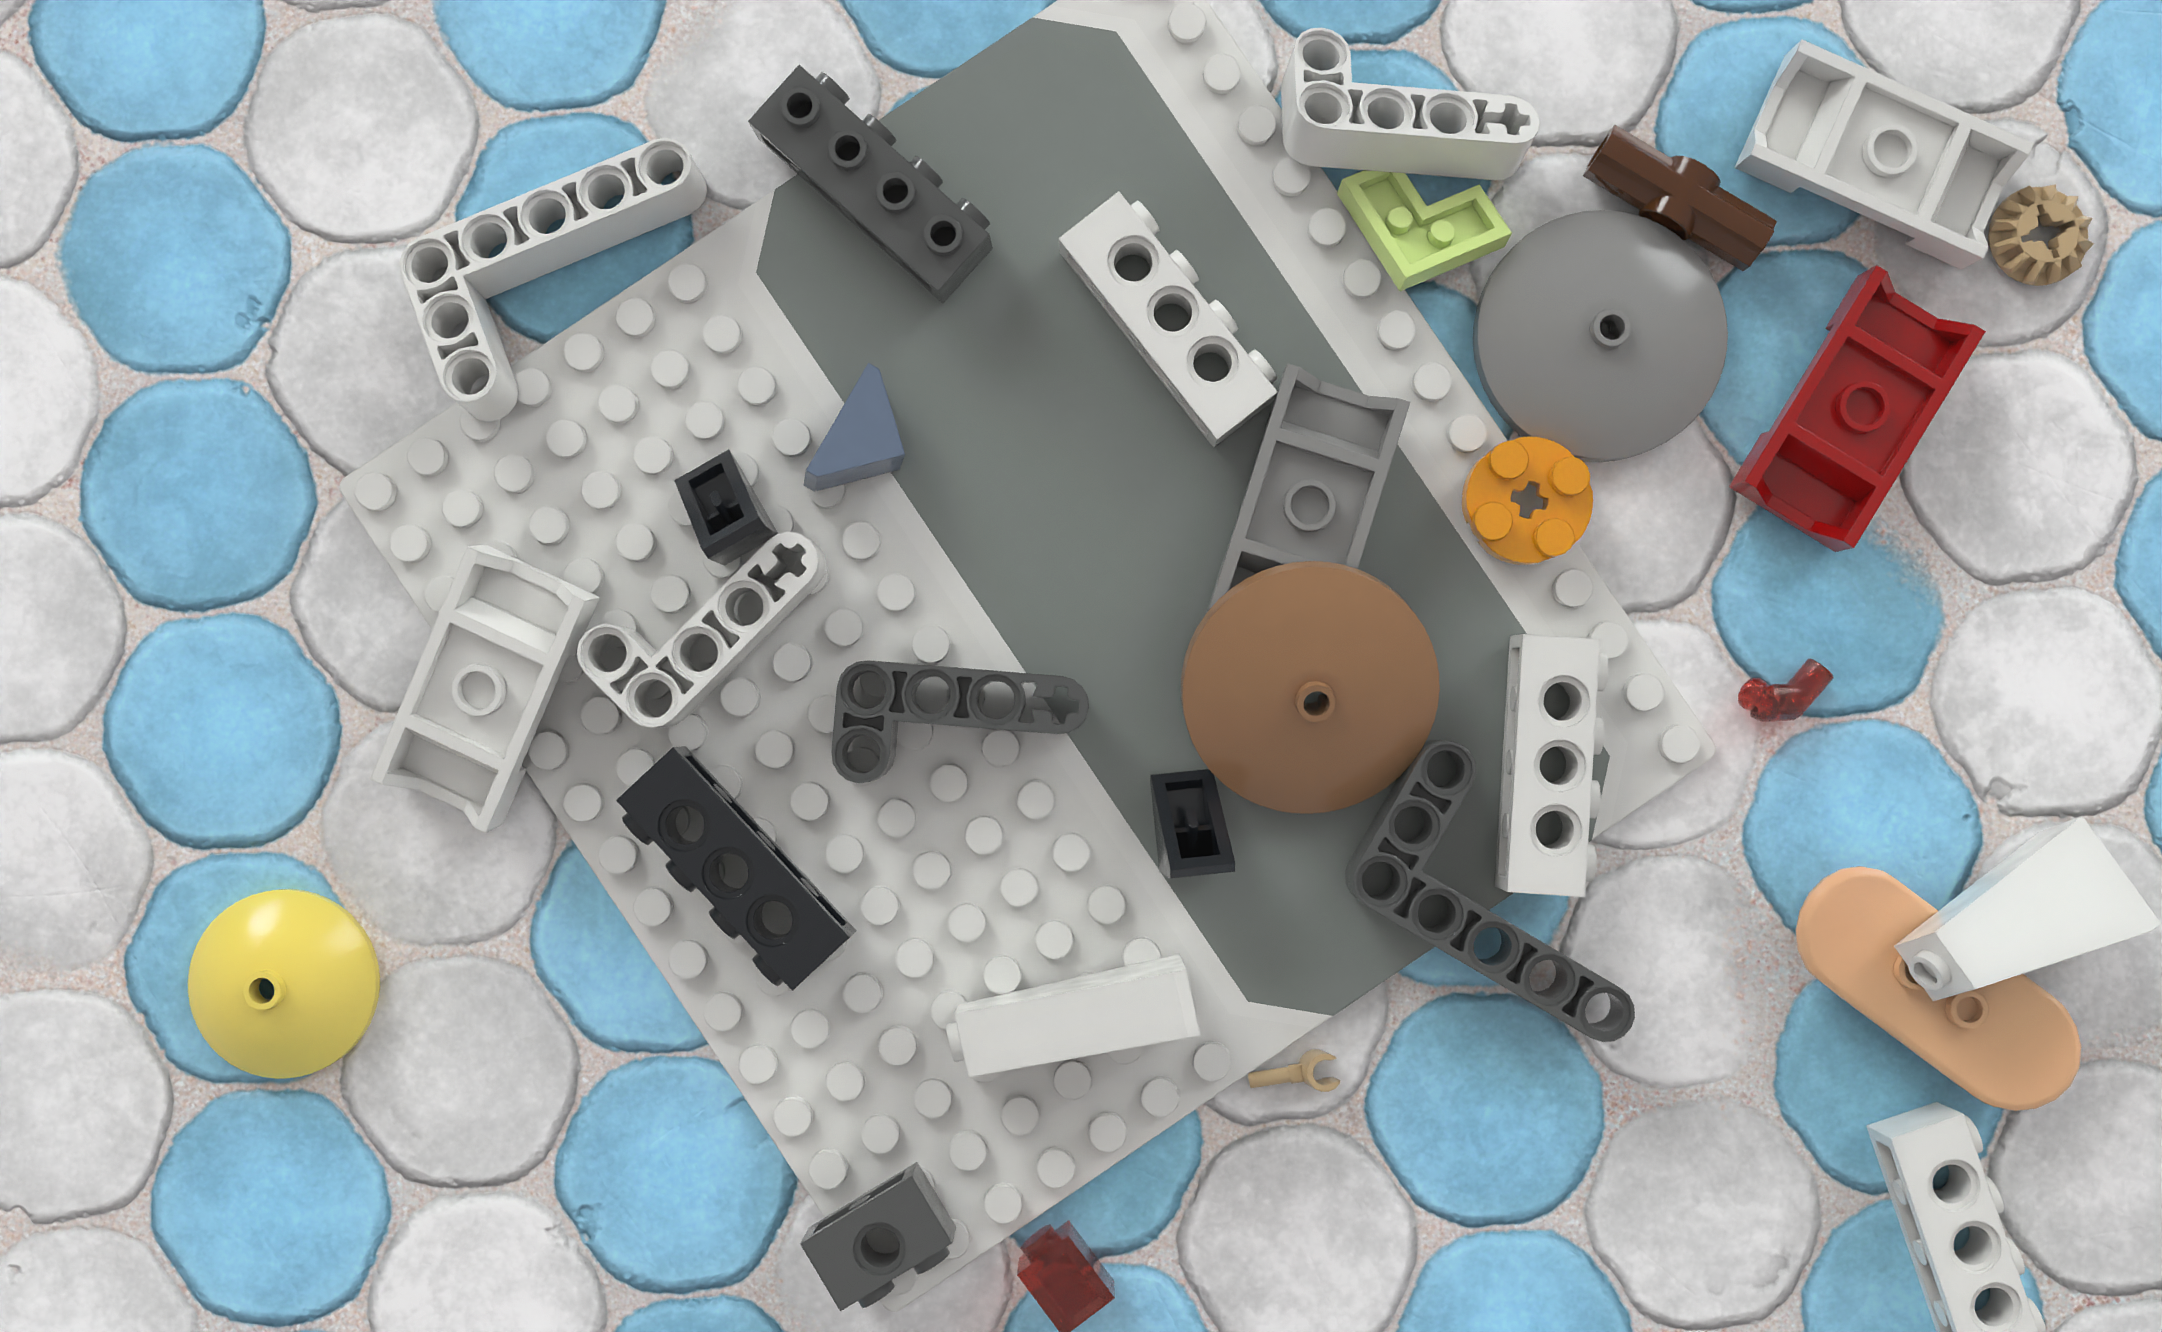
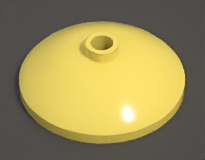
[188,889,380,1079]

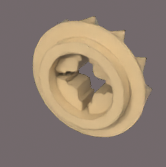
[1988,184,2094,286]

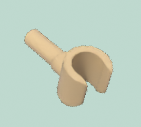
[1248,1049,1340,1092]

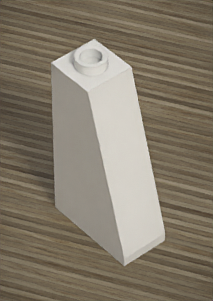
[1894,816,2162,1001]
[946,954,1201,1077]

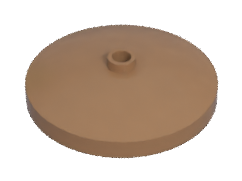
[1181,561,1440,814]

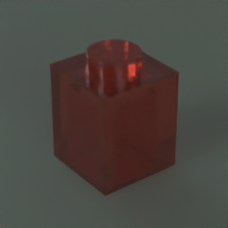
[1017,1220,1115,1332]

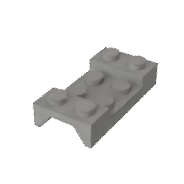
[1207,363,1410,611]

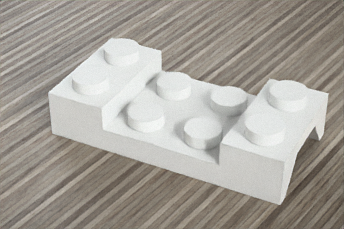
[1734,39,2035,270]
[370,544,600,833]

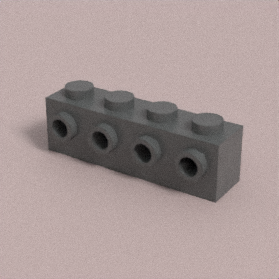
[748,65,993,303]

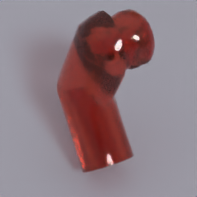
[1738,659,1834,722]

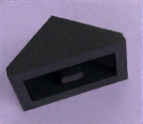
[674,449,778,566]
[1150,769,1235,879]

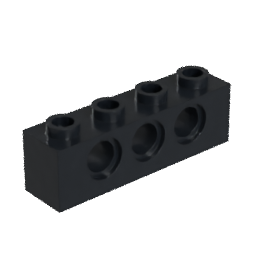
[616,746,857,991]

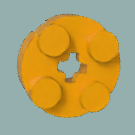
[1461,436,1593,565]

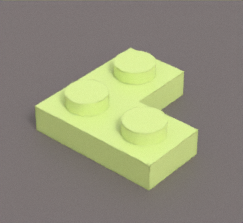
[1337,170,1512,291]

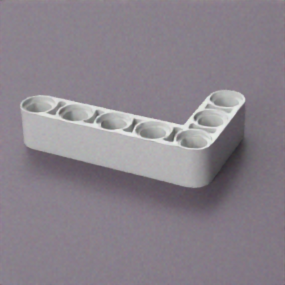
[399,138,707,422]

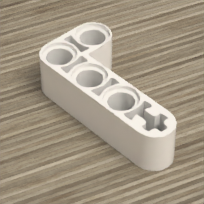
[1281,28,1540,180]
[577,531,826,728]

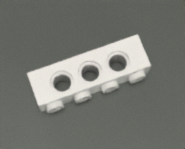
[1058,191,1278,448]
[1495,634,1608,897]
[1866,1102,2046,1332]

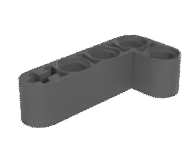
[831,660,1089,783]

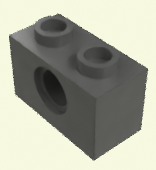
[800,1162,956,1311]

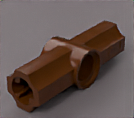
[1583,125,1777,271]

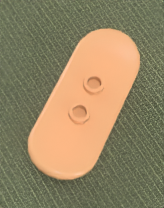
[1796,866,2082,1111]

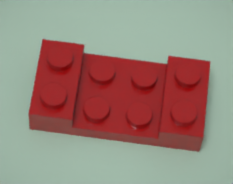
[1729,265,1986,552]

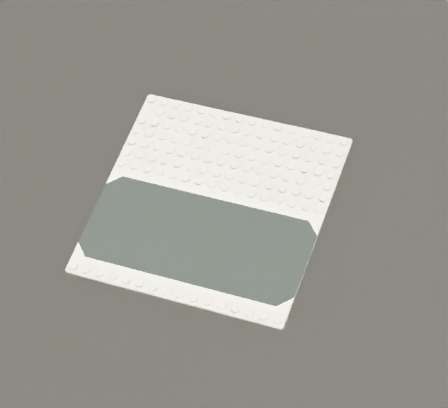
[339,0,1716,1312]

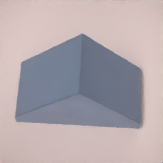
[803,363,905,492]

